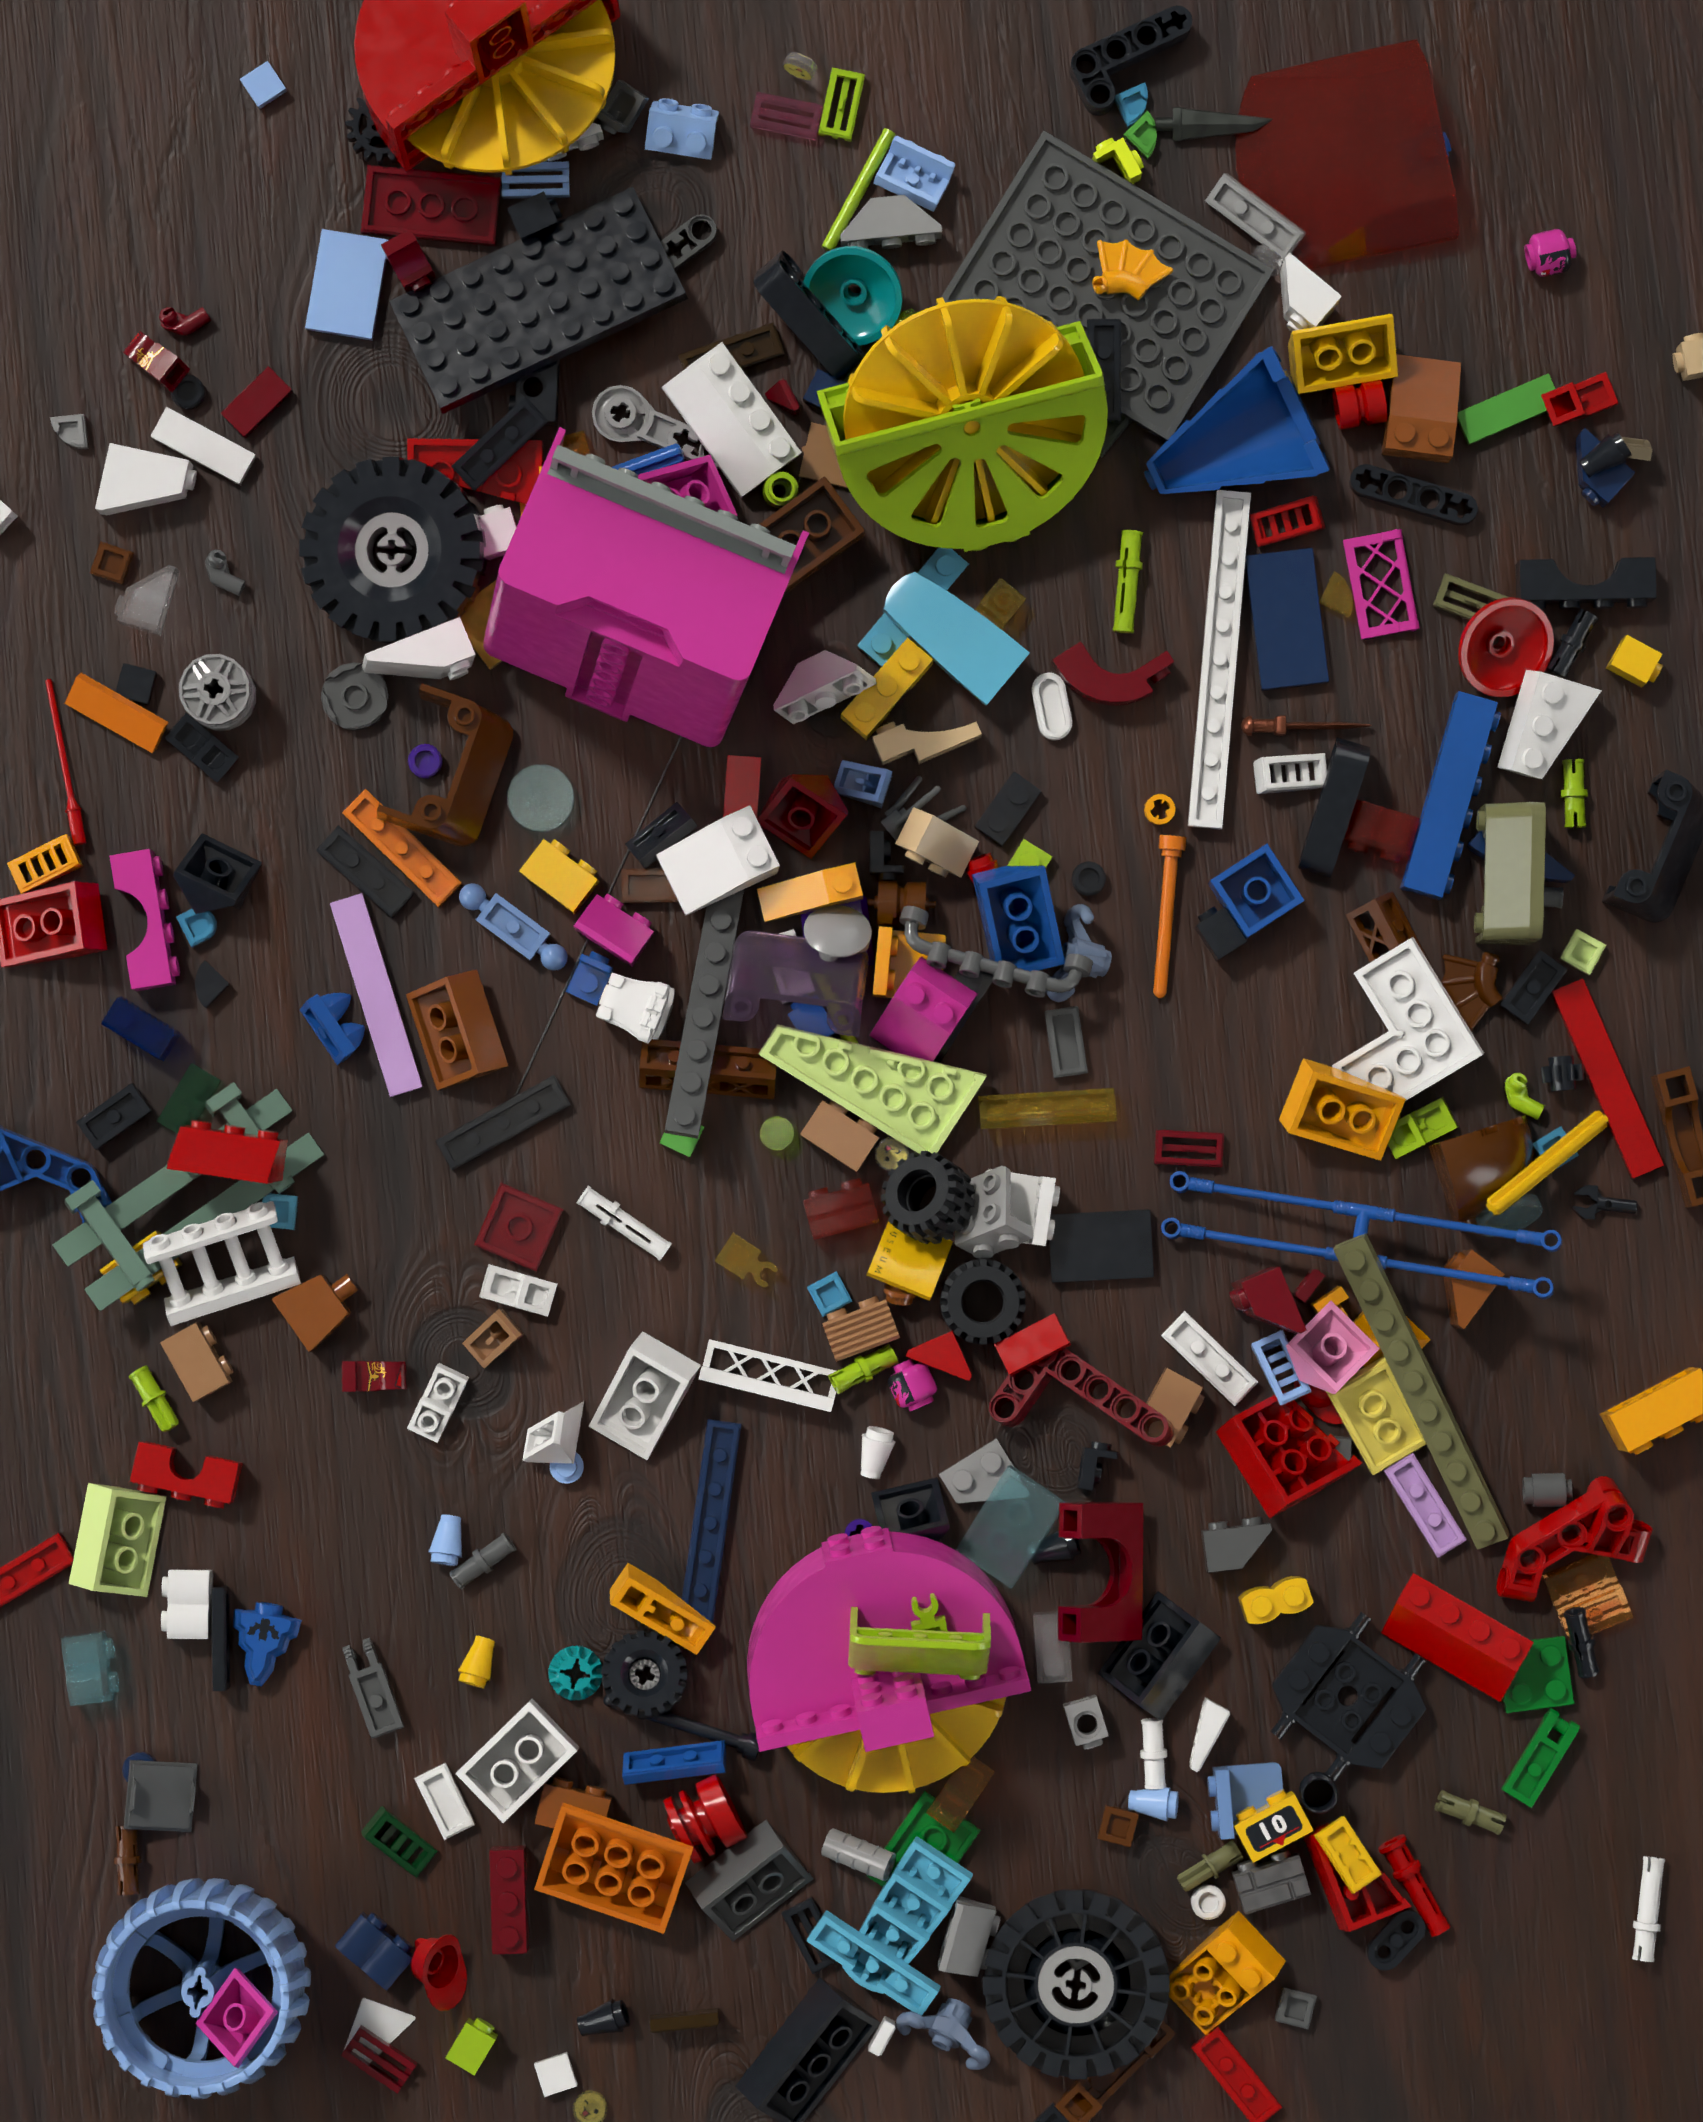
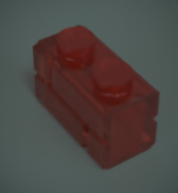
[803,1178,879,1240]

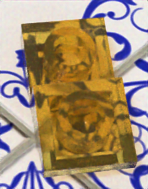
[975,577,1027,630]

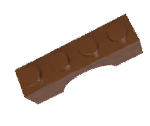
[1651,1066,1703,1208]

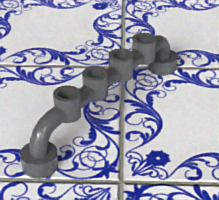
[899,906,1093,997]

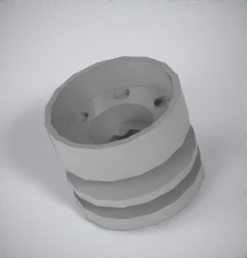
[179,654,256,731]

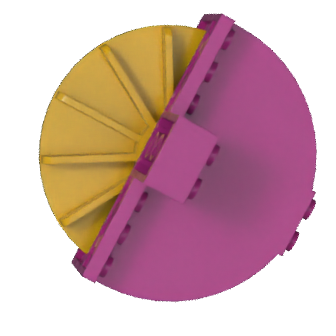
[747,1526,1031,1793]

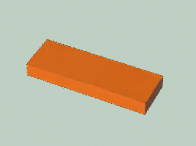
[64,673,169,753]

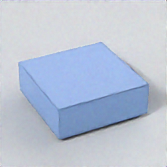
[240,61,287,109]

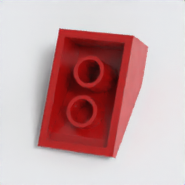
[0,881,108,968]

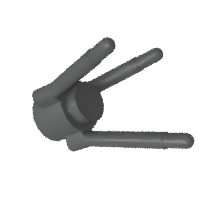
[881,776,967,841]

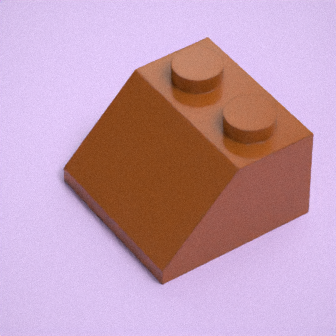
[1443,1249,1505,1329]

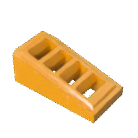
[7,834,83,894]

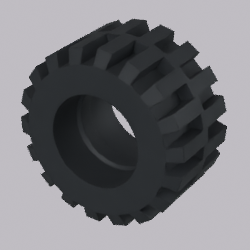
[881,1151,975,1244]
[940,1259,1026,1344]

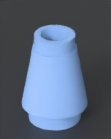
[428,1515,462,1566]
[1128,1787,1179,1821]

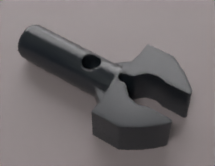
[1572,1185,1638,1220]

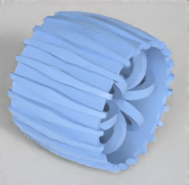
[92,1878,311,2099]

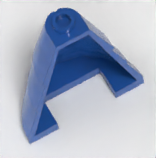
[1144,346,1330,494]

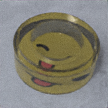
[573,2090,607,2122]

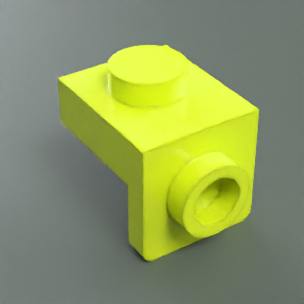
[1092,138,1144,184]

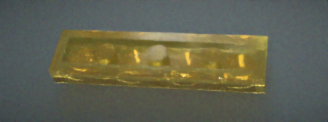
[978,1088,1117,1129]

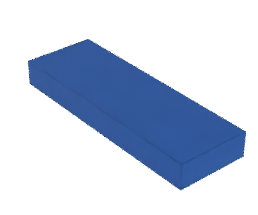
[622,1740,726,1785]

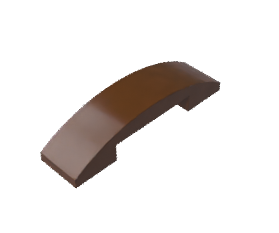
[1054,2021,1176,2122]

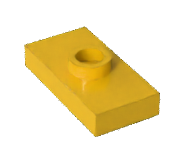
[1314,1816,1382,1894]

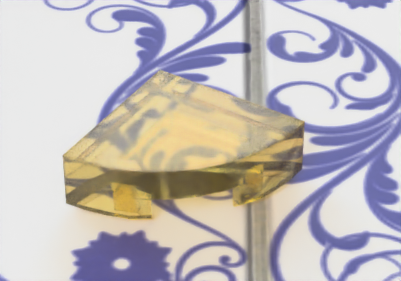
[1319,571,1353,618]

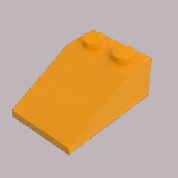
[1279,1058,1406,1161]

